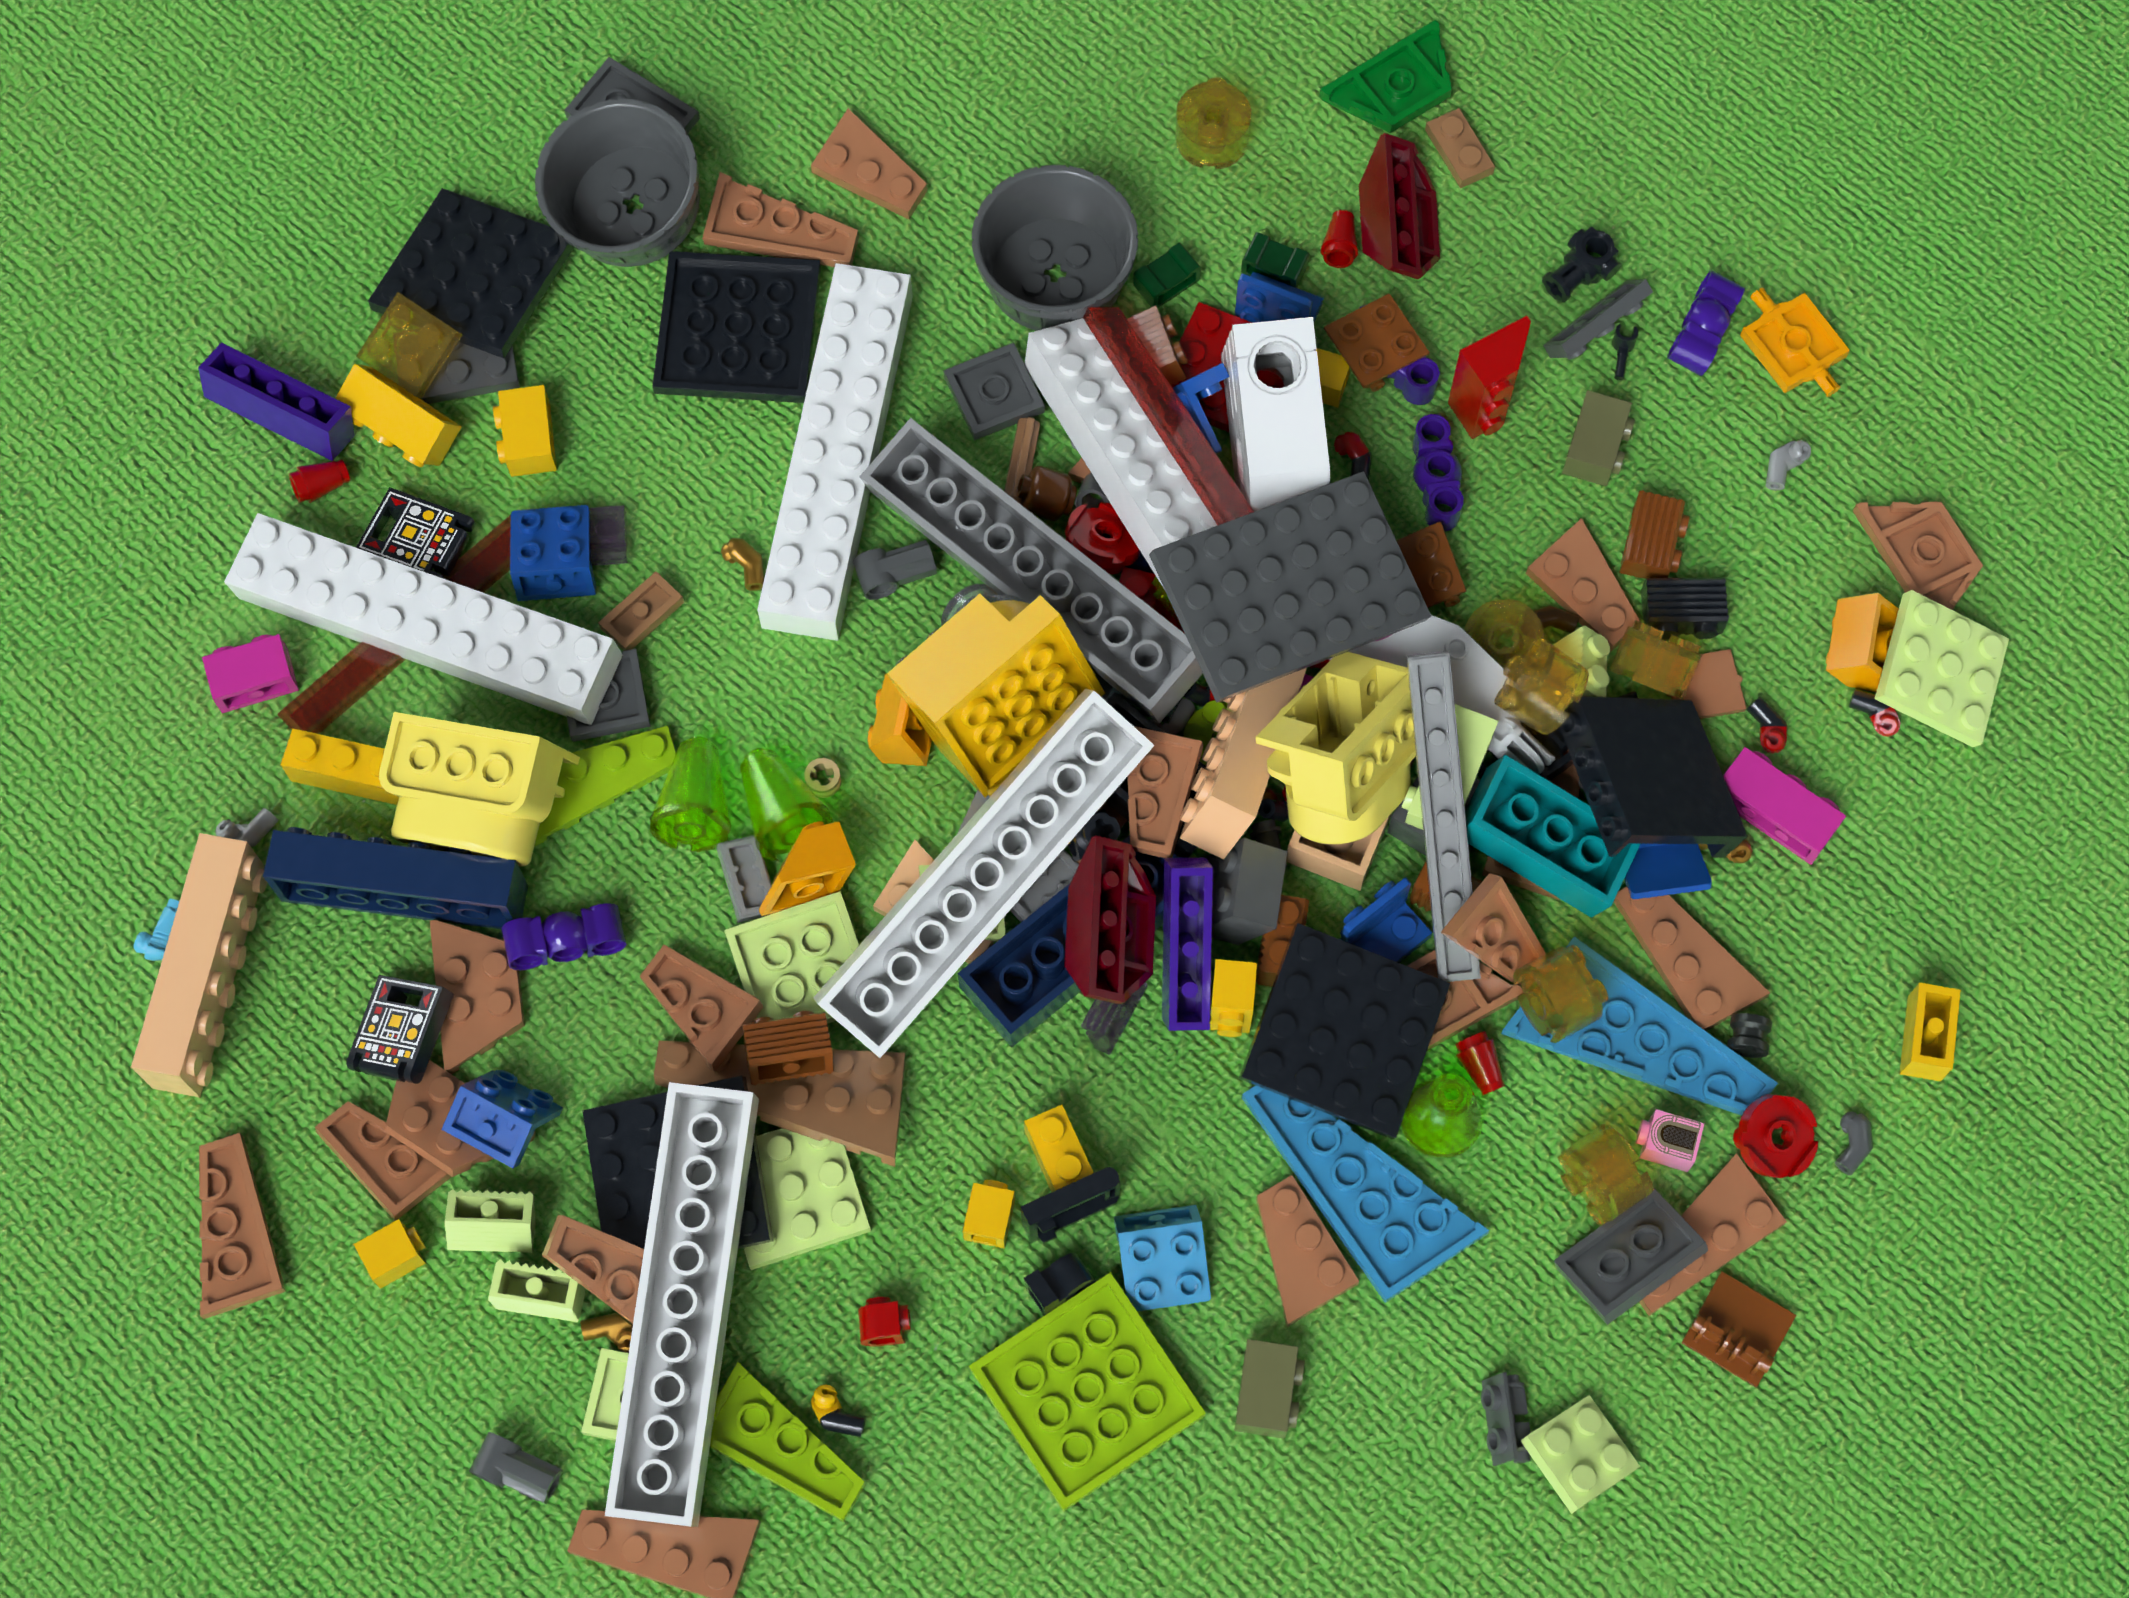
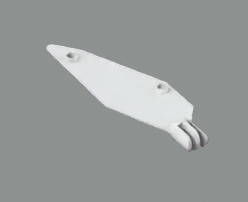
[1329,615,1555,775]

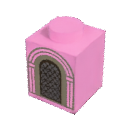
[1636,1109,1705,1172]

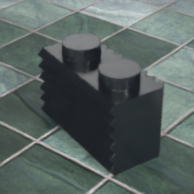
[1641,577,1729,640]

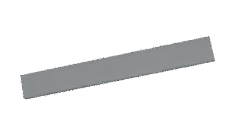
[1406,651,1481,982]

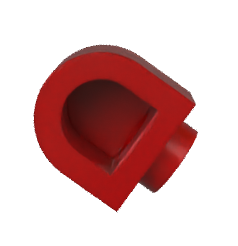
[858,1297,911,1347]

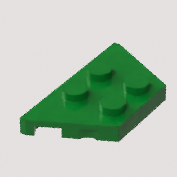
[1319,19,1452,133]

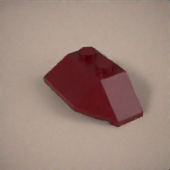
[1359,133,1440,280]
[1065,835,1156,1004]

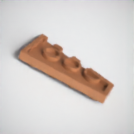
[703,172,859,267]
[1614,887,1770,1031]
[199,1133,286,1319]
[1639,1153,1787,1316]
[542,1215,644,1324]
[567,1509,761,1598]

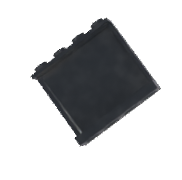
[1556,696,1748,858]

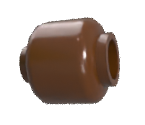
[1016,466,1077,521]

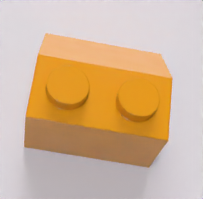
[1826,593,1899,693]
[868,674,932,766]
[759,821,856,916]

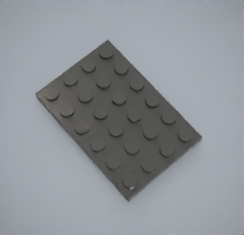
[1149,471,1431,703]

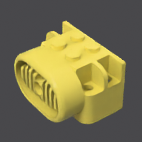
[1256,652,1416,844]
[379,712,580,867]

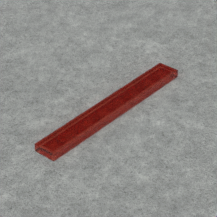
[1083,307,1254,525]
[277,515,511,734]

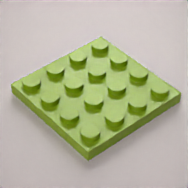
[969,1272,1206,1512]

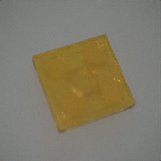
[356,292,463,399]

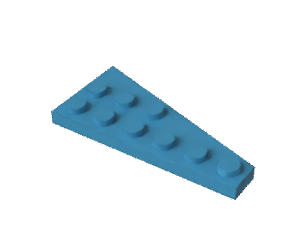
[1501,936,1778,1116]
[1242,1085,1490,1303]

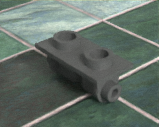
[1481,1372,1531,1466]

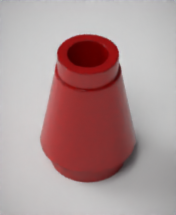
[1320,210,1358,268]
[289,460,350,503]
[1455,1031,1505,1096]

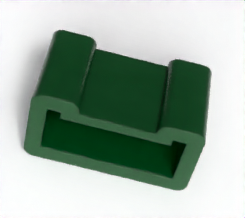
[1241,232,1310,288]
[1133,242,1201,308]

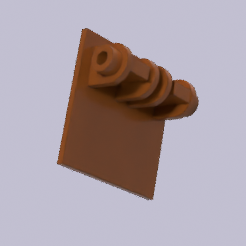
[1324,293,1430,392]
[1396,521,1467,608]
[1681,1271,1797,1388]

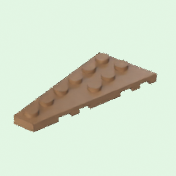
[654,1041,905,1167]

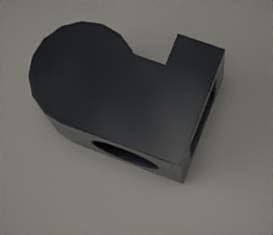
[1023,1253,1096,1316]

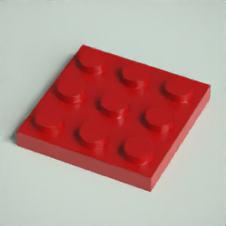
[1153,302,1284,432]

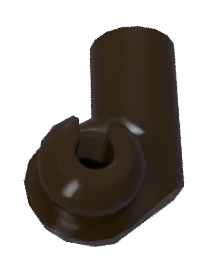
[1521,606,1580,639]

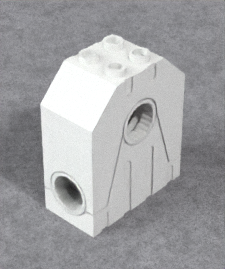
[1221,317,1330,517]

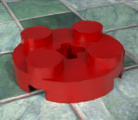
[1065,502,1141,574]
[1733,1094,1818,1178]

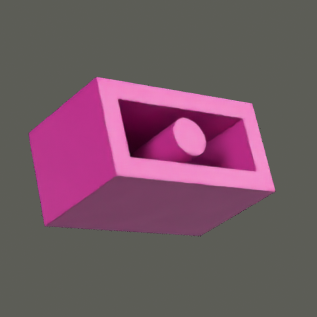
[202,634,299,714]

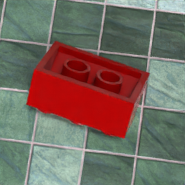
[1448,316,1531,439]

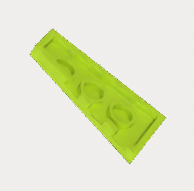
[535,725,679,847]
[710,1362,866,1522]

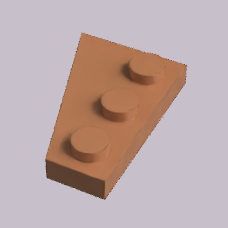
[640,945,763,1072]

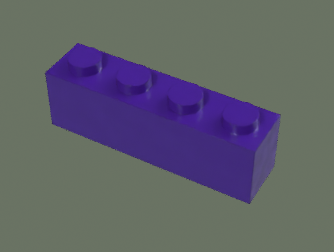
[198,342,355,461]
[1162,858,1213,1031]

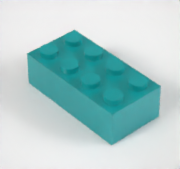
[1465,755,1640,918]

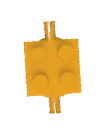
[1740,287,1850,397]

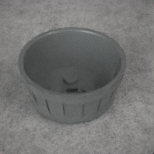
[535,98,700,267]
[972,165,1138,331]

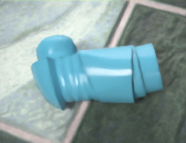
[134,899,179,961]

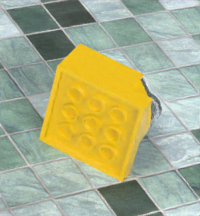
[887,583,1105,798]

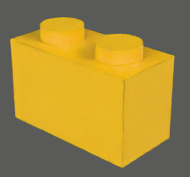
[493,385,557,477]
[1210,959,1257,1037]
[1900,982,1961,1082]
[1024,1105,1094,1192]

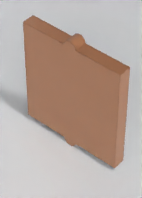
[1662,649,1747,719]

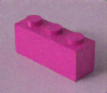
[1723,747,1846,865]

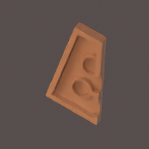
[811,108,927,220]
[1526,518,1640,652]
[1127,726,1203,858]
[1441,873,1548,987]
[315,1101,452,1221]
[1256,1175,1359,1327]

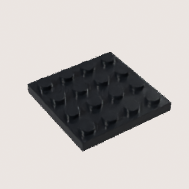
[368,188,574,358]
[652,251,821,403]
[1239,923,1451,1139]
[582,1075,774,1249]

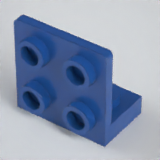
[1235,272,1323,323]
[1166,363,1229,460]
[510,505,596,601]
[1624,844,1712,899]
[1340,877,1432,963]
[441,1070,563,1168]

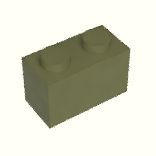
[1562,390,1635,486]
[1234,1339,1305,1439]

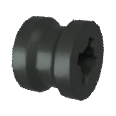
[1727,1013,1772,1058]

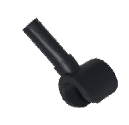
[1612,324,1638,380]

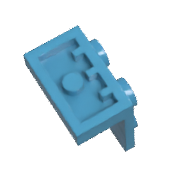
[1114,1205,1211,1311]

